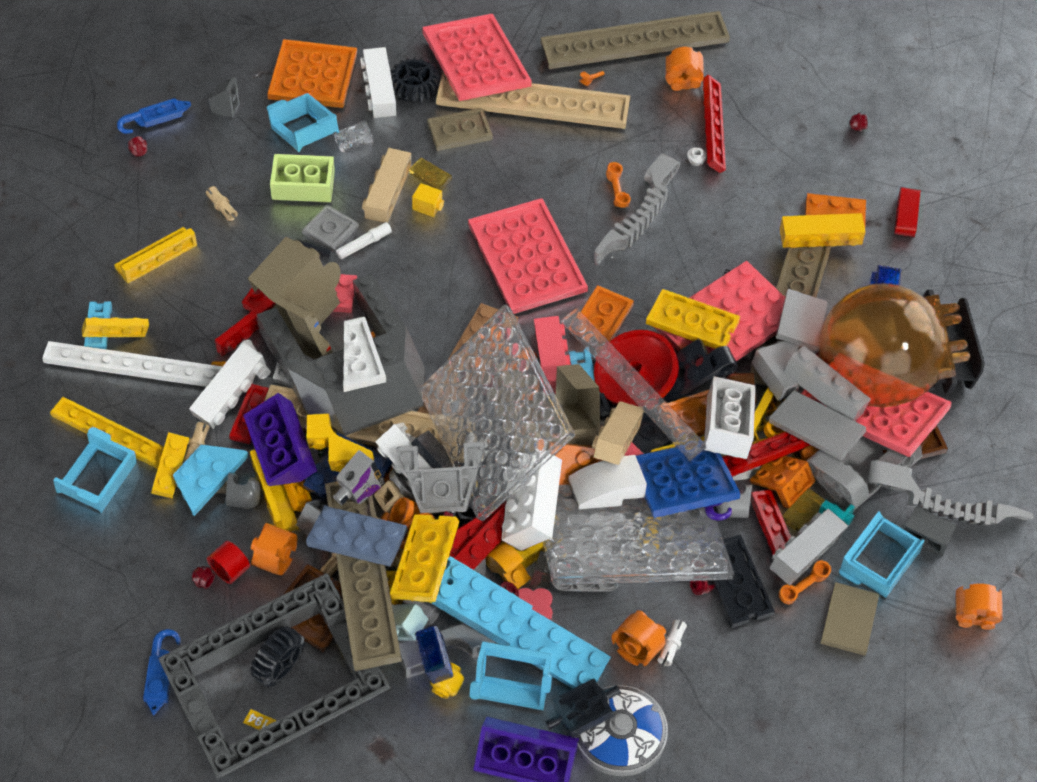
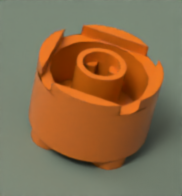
[666,47,704,91]
[250,523,298,575]
[955,583,1003,630]
[611,610,666,666]

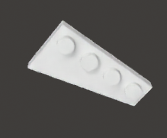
[343,317,386,392]

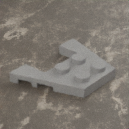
[397,442,485,514]

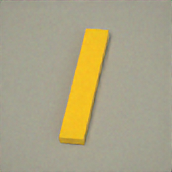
[50,397,164,469]

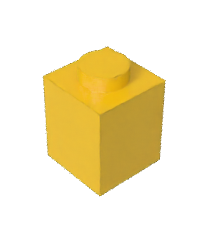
[412,183,444,217]

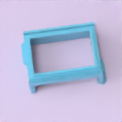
[267,93,339,152]
[53,427,137,513]
[839,511,925,598]
[470,641,552,710]

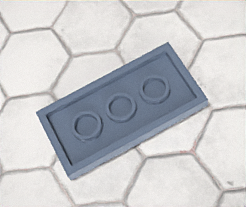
[306,506,408,566]

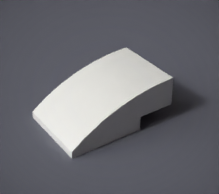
[568,455,647,509]

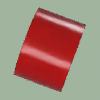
[207,541,250,584]

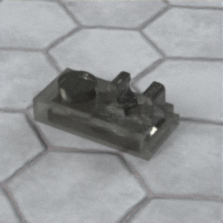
[528,551,552,591]

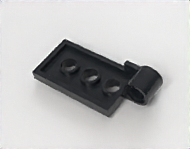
[652,338,738,411]

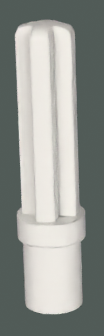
[336,222,392,259]

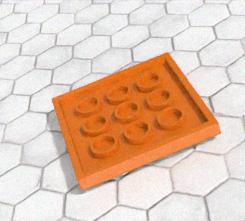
[267,39,357,108]

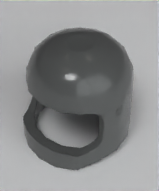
[226,472,262,509]

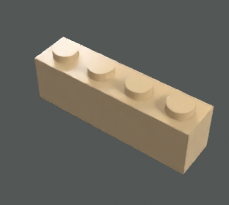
[362,148,412,223]
[592,401,644,465]

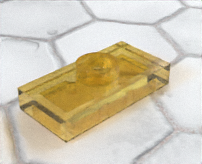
[409,158,452,191]
[782,488,825,532]

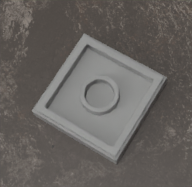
[302,205,359,252]

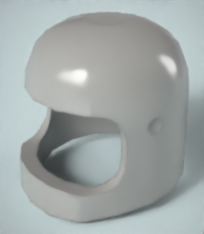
[717,485,752,518]

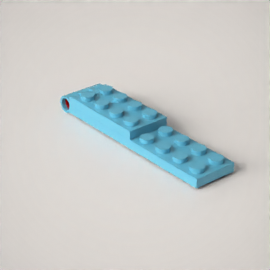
[432,556,611,689]

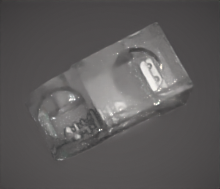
[334,120,374,152]

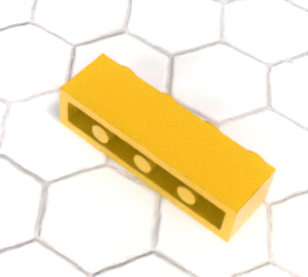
[779,213,866,248]

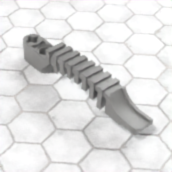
[594,153,680,266]
[867,460,1034,526]

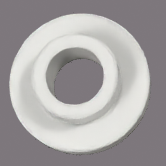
[687,147,707,166]

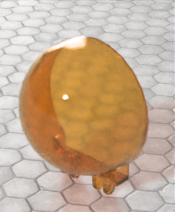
[818,283,970,407]

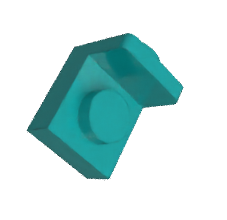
[819,500,855,526]

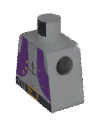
[333,450,385,506]

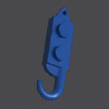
[117,98,191,134]
[143,629,181,716]

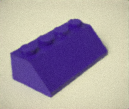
[243,393,317,486]
[473,717,579,782]

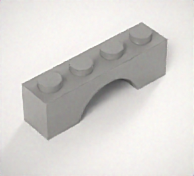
[399,623,495,678]

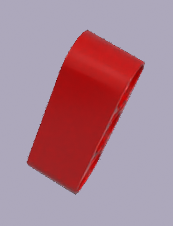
[894,187,921,237]

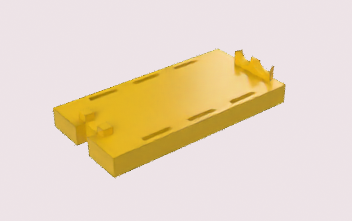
[646,289,740,349]
[390,514,459,604]

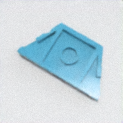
[173,445,249,516]

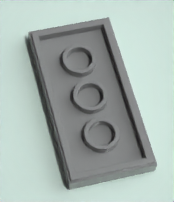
[769,390,866,460]

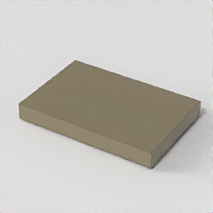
[427,108,493,151]
[820,582,879,656]

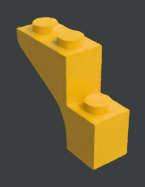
[307,414,374,472]

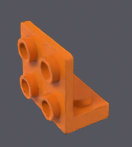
[750,456,816,509]

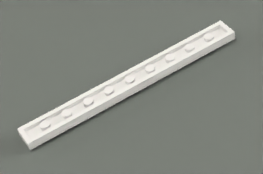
[42,341,254,393]

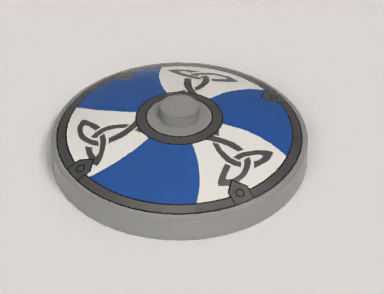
[575,685,668,776]

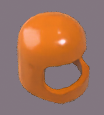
[389,497,420,525]

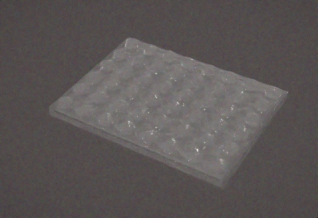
[420,304,576,521]
[543,484,734,585]

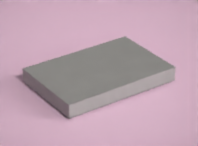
[776,289,828,351]

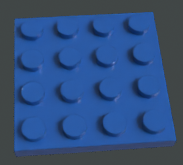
[636,441,740,518]

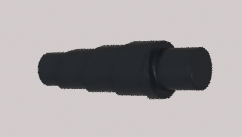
[297,239,332,257]

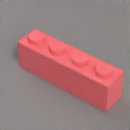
[534,316,571,396]

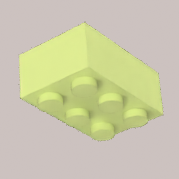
[270,154,335,202]

